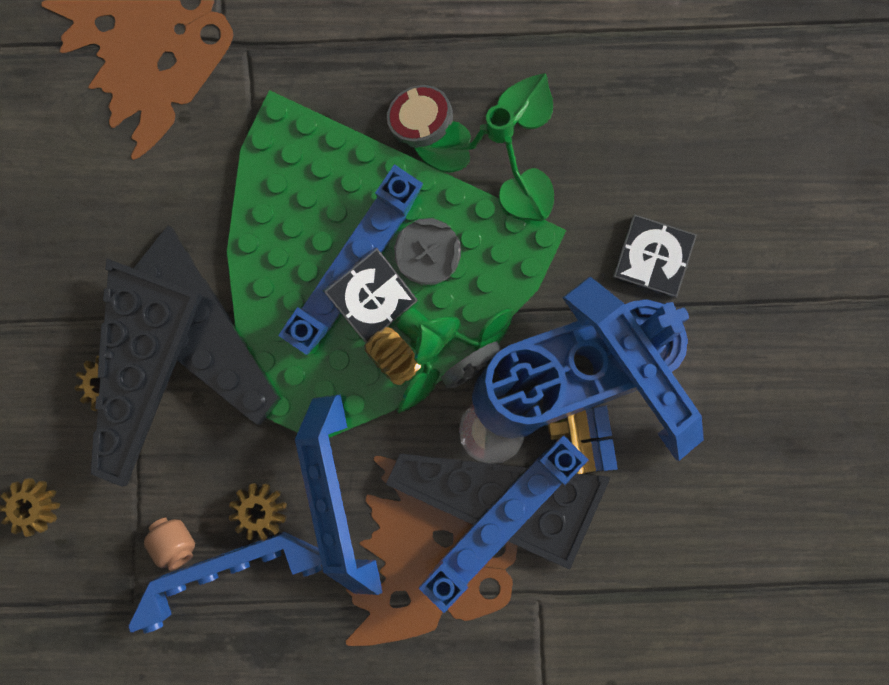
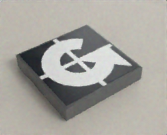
[612,214,697,298]
[322,247,418,343]

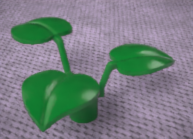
[414,73,554,221]
[396,307,514,413]

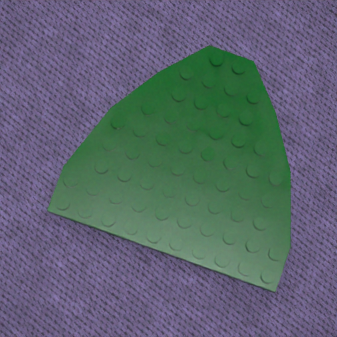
[227,90,566,438]

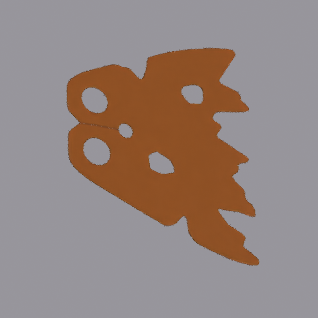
[41,0,233,160]
[346,456,518,646]

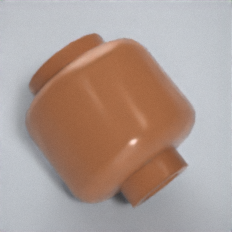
[144,518,195,570]

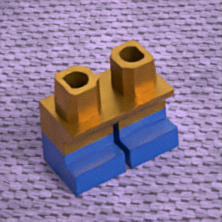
[548,405,618,474]

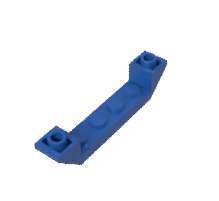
[278,164,423,355]
[562,277,704,461]
[295,395,383,595]
[419,436,589,613]
[129,532,322,634]

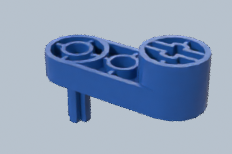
[472,300,689,439]

